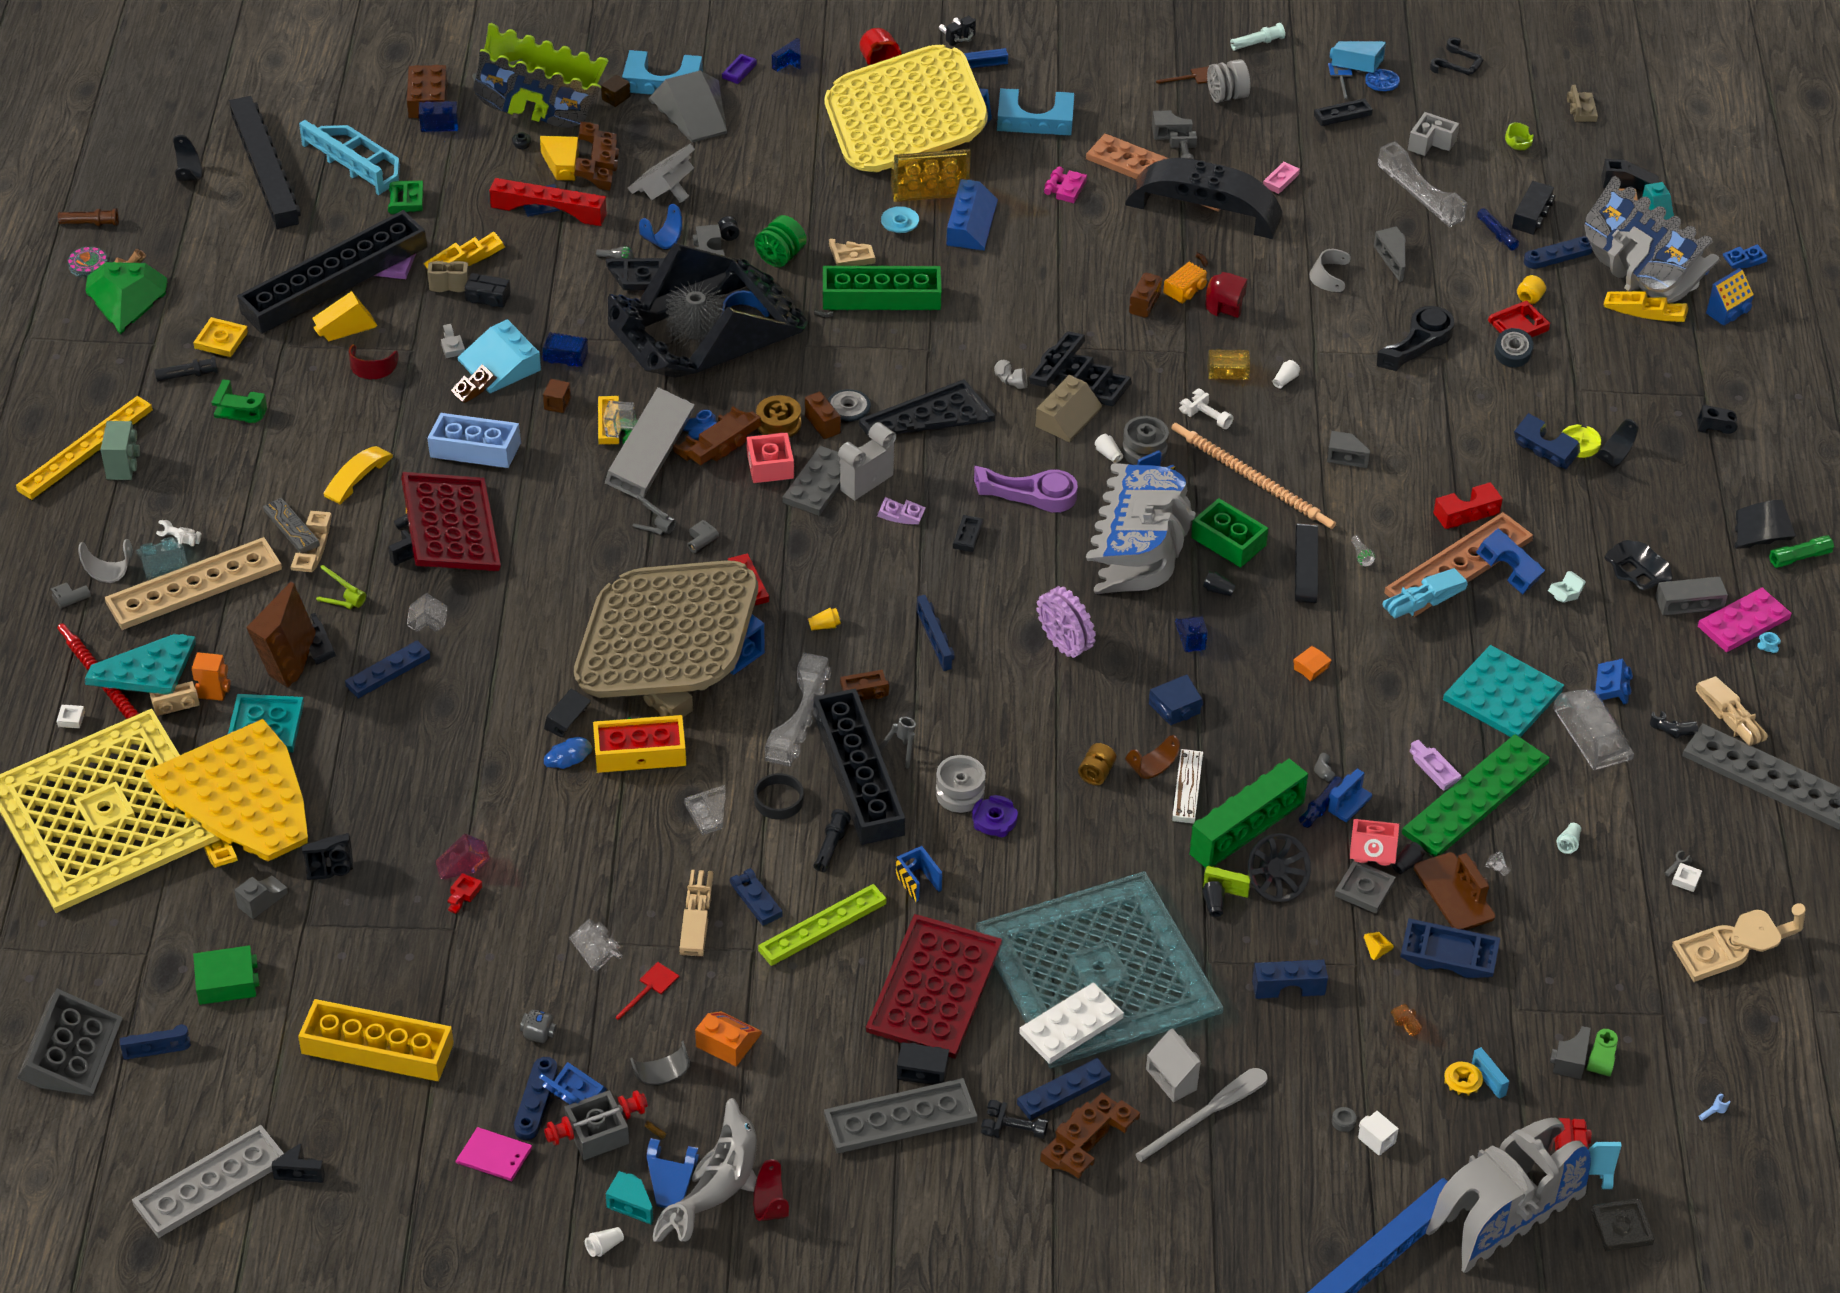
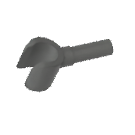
[1664,851,1692,877]

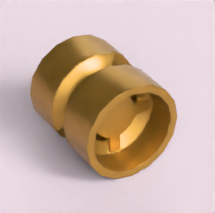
[1078,743,1116,785]

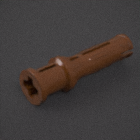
[58,208,119,226]

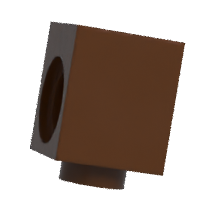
[543,379,571,413]

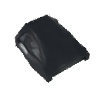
[302,833,353,880]

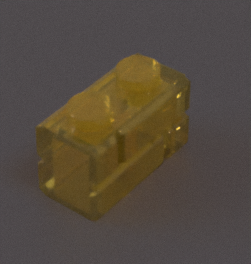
[1208,349,1250,379]

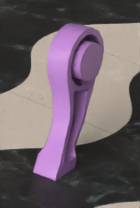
[974,466,1078,512]

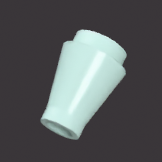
[1557,823,1581,854]

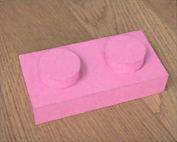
[1263,162,1300,194]

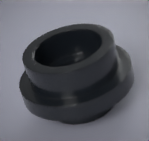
[512,132,531,149]

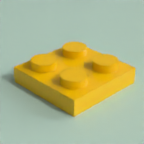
[193,317,248,357]

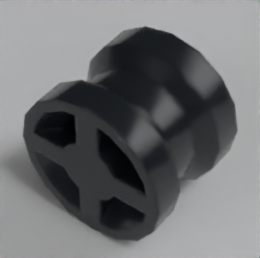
[718,216,740,241]

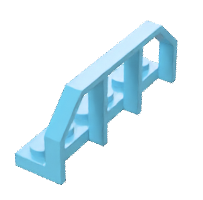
[299,120,400,195]

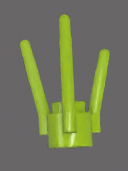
[316,565,366,610]

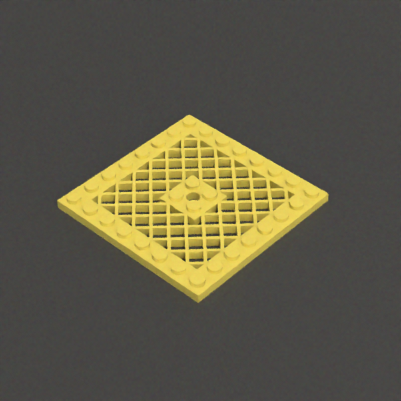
[0,709,220,913]

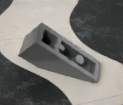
[1374,226,1406,282]

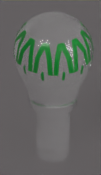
[1351,536,1375,567]

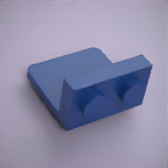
[539,1062,607,1105]

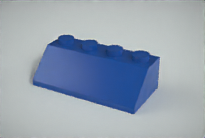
[947,179,998,251]

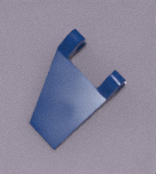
[647,1138,699,1208]

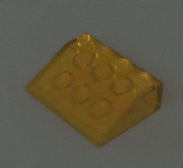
[891,149,971,202]

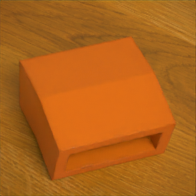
[1294,646,1331,681]

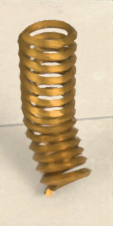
[645,1121,667,1139]

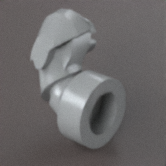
[994,360,1028,389]

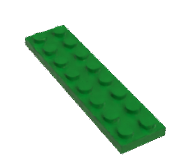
[1402,734,1550,857]

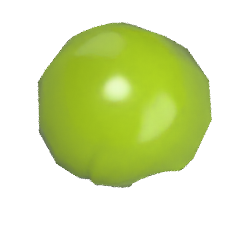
[1505,123,1534,150]

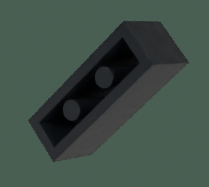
[1512,181,1556,235]

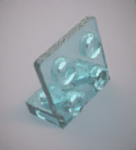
[136,537,188,581]

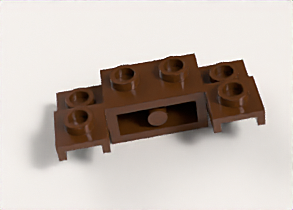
[574,122,619,191]
[673,406,761,465]
[1040,1093,1140,1179]

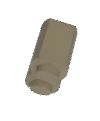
[427,261,469,292]

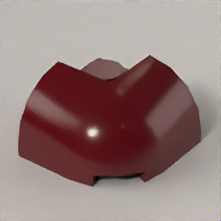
[1205,272,1248,318]

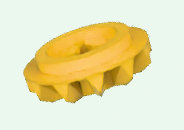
[1445,1062,1483,1096]

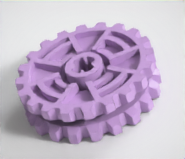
[1036,586,1096,658]

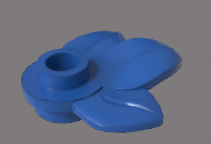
[683,410,716,440]

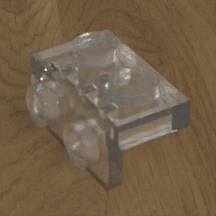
[569,919,623,972]

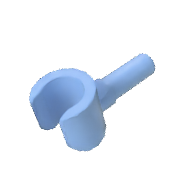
[1699,1094,1730,1121]

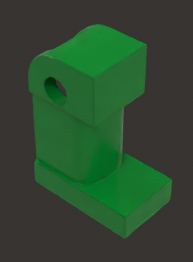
[211,379,267,423]

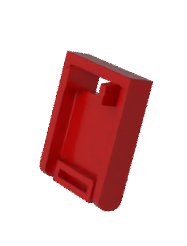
[1488,300,1550,338]

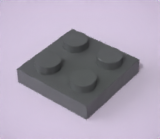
[1335,860,1396,914]

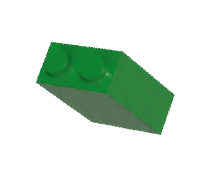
[193,945,260,1005]

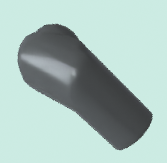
[1314,753,1335,782]

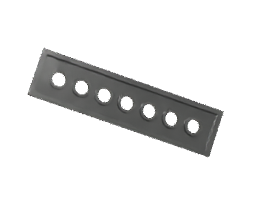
[1682,723,1840,830]

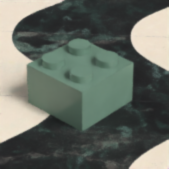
[101,421,140,480]

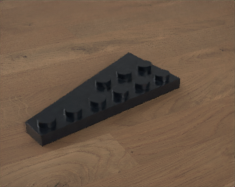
[859,379,995,437]

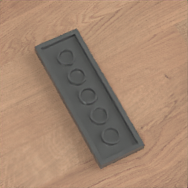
[824,1078,977,1154]

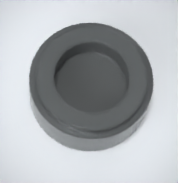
[1332,1107,1357,1132]

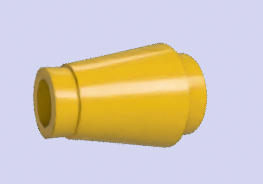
[808,608,841,631]

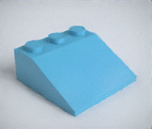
[458,319,541,394]

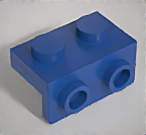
[1595,659,1633,704]
[1328,768,1372,822]

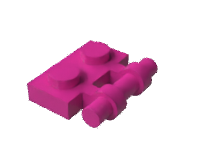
[1044,166,1087,203]

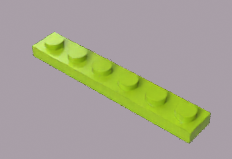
[758,884,886,966]

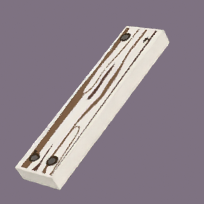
[1172,749,1203,824]

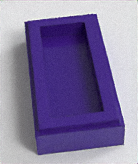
[722,54,757,84]

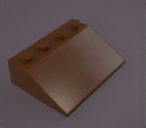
[246,582,316,688]

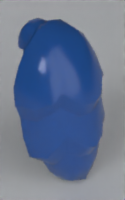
[544,737,593,769]

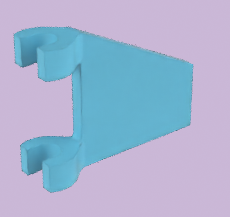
[1588,1142,1621,1189]

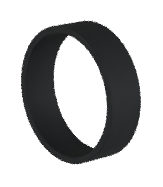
[754,773,804,819]

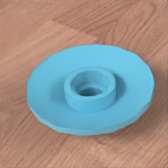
[881,207,919,233]

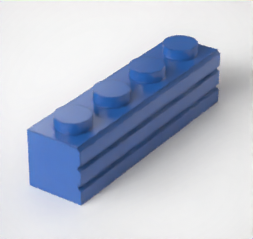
[963,48,1008,68]

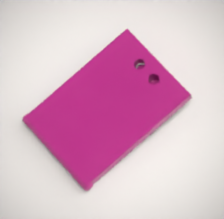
[455,1127,533,1181]

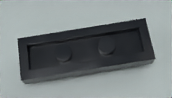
[1314,98,1373,126]

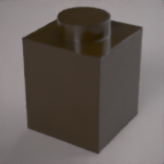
[601,75,630,107]

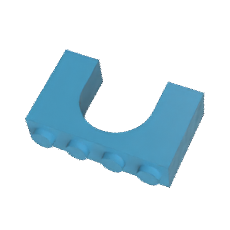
[622,50,703,95]
[997,88,1074,135]

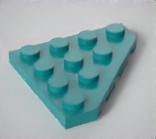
[85,634,196,695]

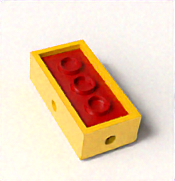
[593,715,686,773]

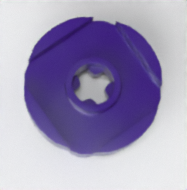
[972,795,1018,838]

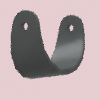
[630,1041,690,1085]

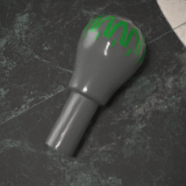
[596,246,634,259]

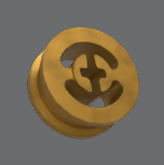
[756,395,802,437]

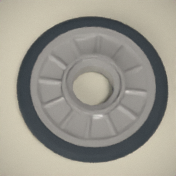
[828,389,871,421]

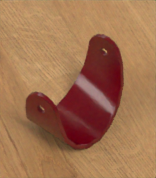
[349,344,399,379]
[753,1159,789,1221]

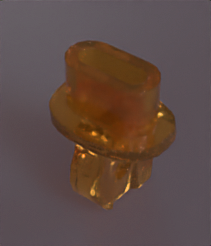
[1391,1004,1422,1036]

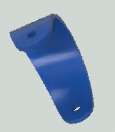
[639,204,682,249]
[722,290,770,317]

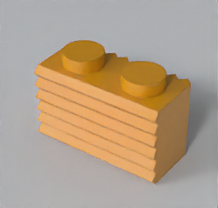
[1163,261,1207,304]

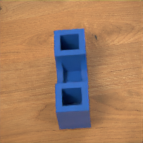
[1476,528,1545,595]

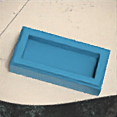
[1472,1047,1509,1099]

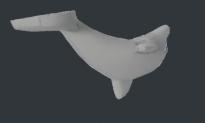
[653,1098,757,1242]

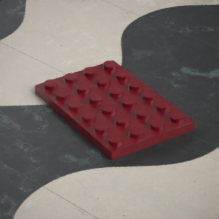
[401,472,501,571]
[866,914,1002,1059]

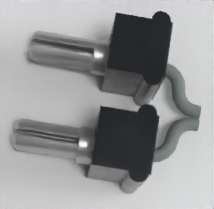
[939,15,976,46]

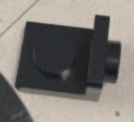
[388,530,414,566]

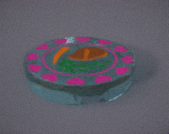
[68,247,108,277]

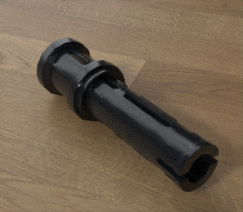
[155,355,218,382]
[813,809,851,872]

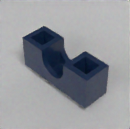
[1514,413,1580,469]
[1252,959,1328,999]

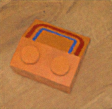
[695,1011,762,1067]

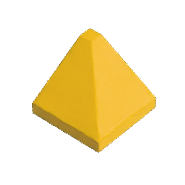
[1364,932,1394,960]

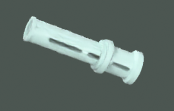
[1230,23,1285,51]

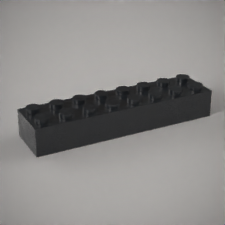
[813,688,905,845]

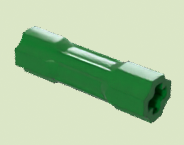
[1769,535,1834,568]

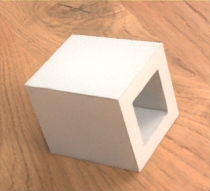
[1358,1111,1399,1156]

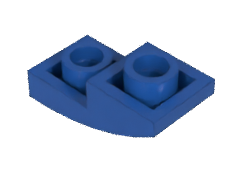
[1723,244,1767,269]

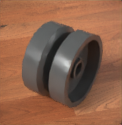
[1122,416,1169,465]

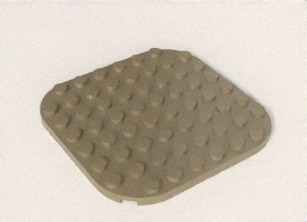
[574,561,758,698]

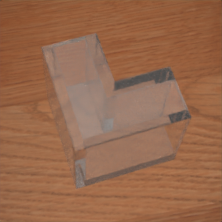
[603,401,637,438]
[407,593,447,632]

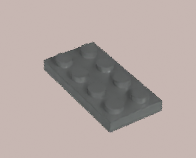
[782,446,840,516]

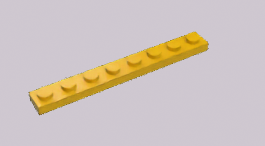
[16,396,153,500]

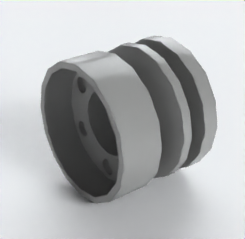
[1207,59,1250,103]

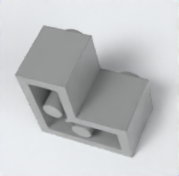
[1408,112,1459,156]

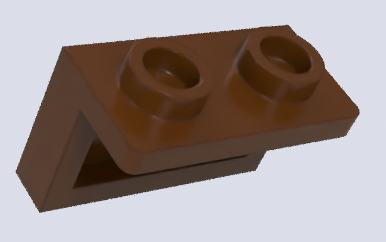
[840,669,889,701]

